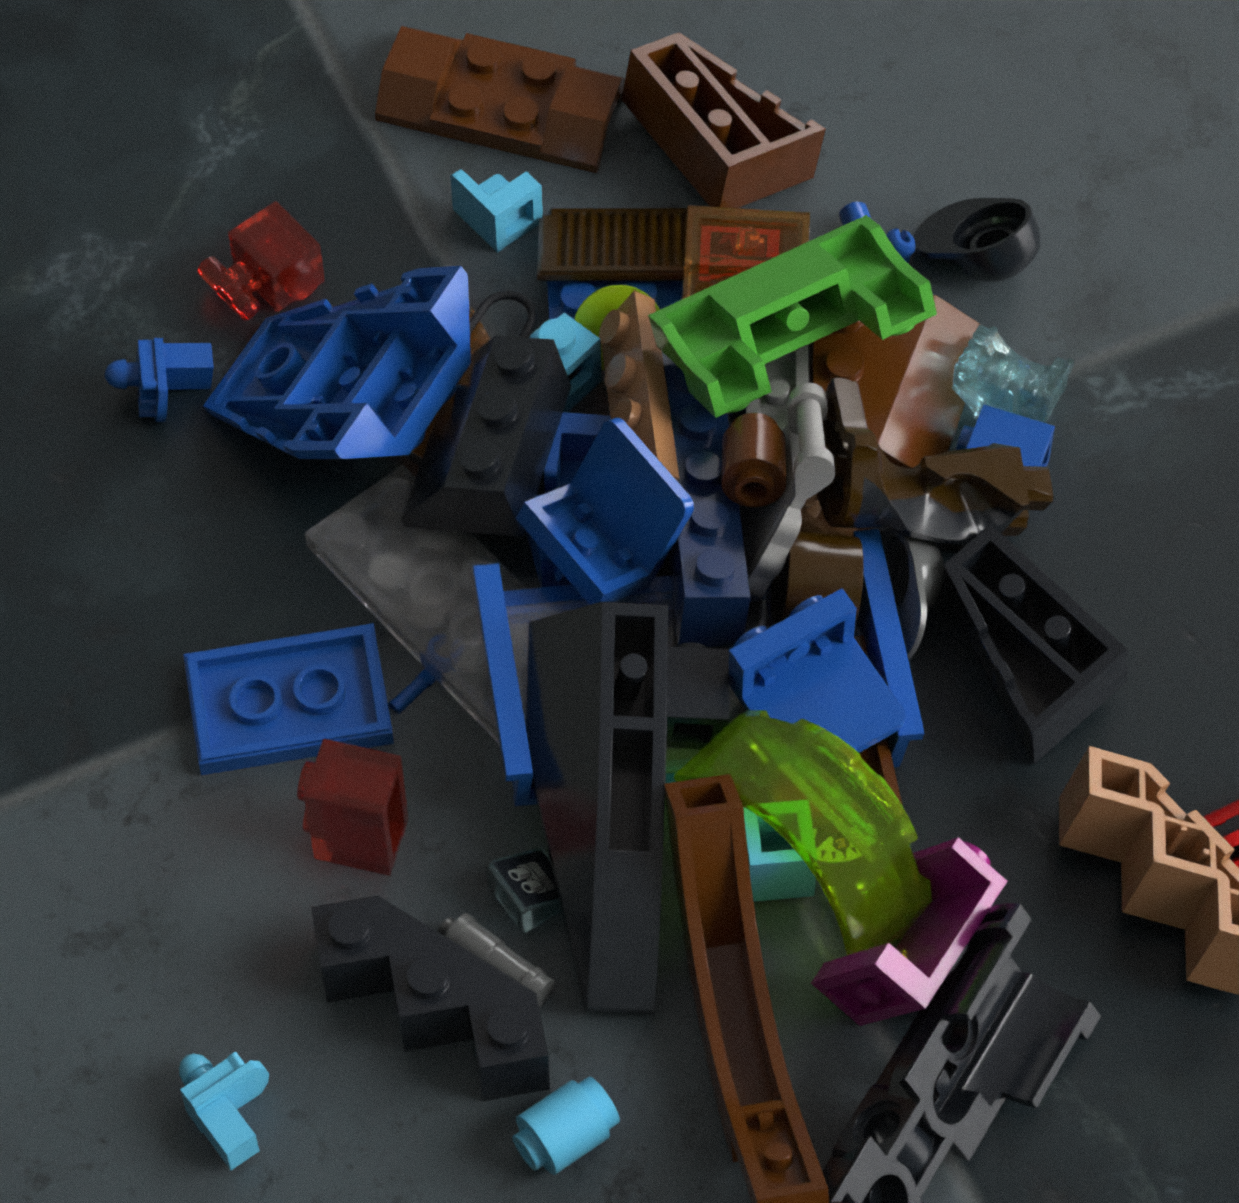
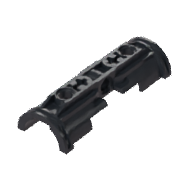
[822,903,1101,1203]

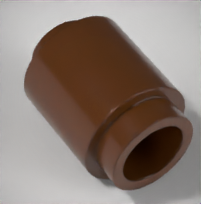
[721,413,786,507]

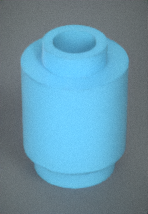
[512,1076,620,1175]

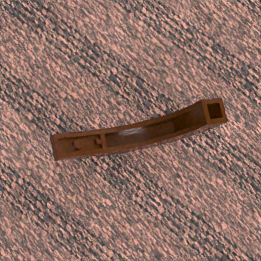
[664,774,829,1203]

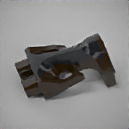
[817,378,1054,551]

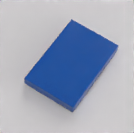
[183,623,394,775]

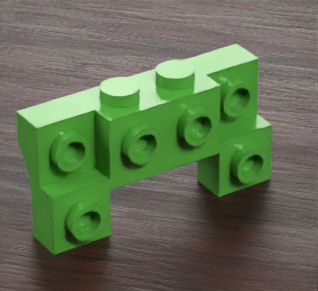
[648,215,937,418]

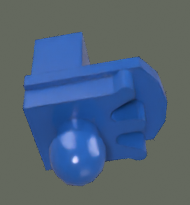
[104,338,214,423]

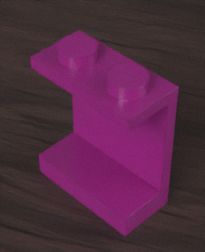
[811,837,1008,1026]

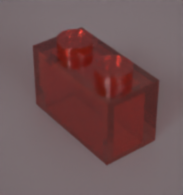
[297,739,409,876]

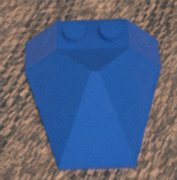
[203,266,471,459]

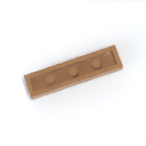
[599,290,680,481]

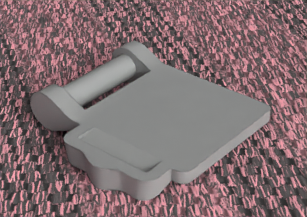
[739,383,835,598]

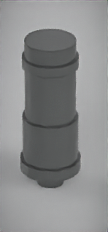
[437,913,555,1009]

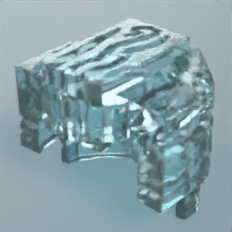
[952,324,1074,423]

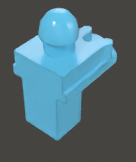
[179,1052,269,1170]

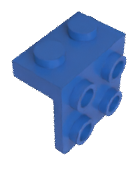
[516,417,694,605]
[728,588,906,783]

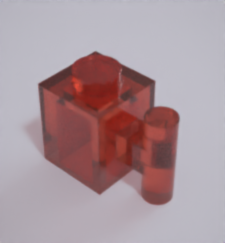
[197,201,325,320]

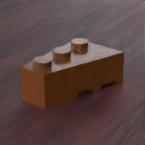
[621,32,826,216]

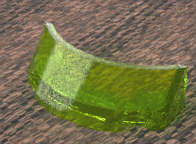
[673,710,932,955]

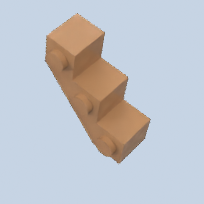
[1059,746,1239,995]

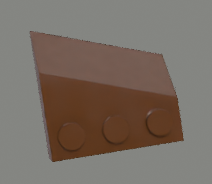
[810,295,992,469]

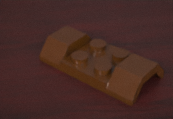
[375,26,625,173]

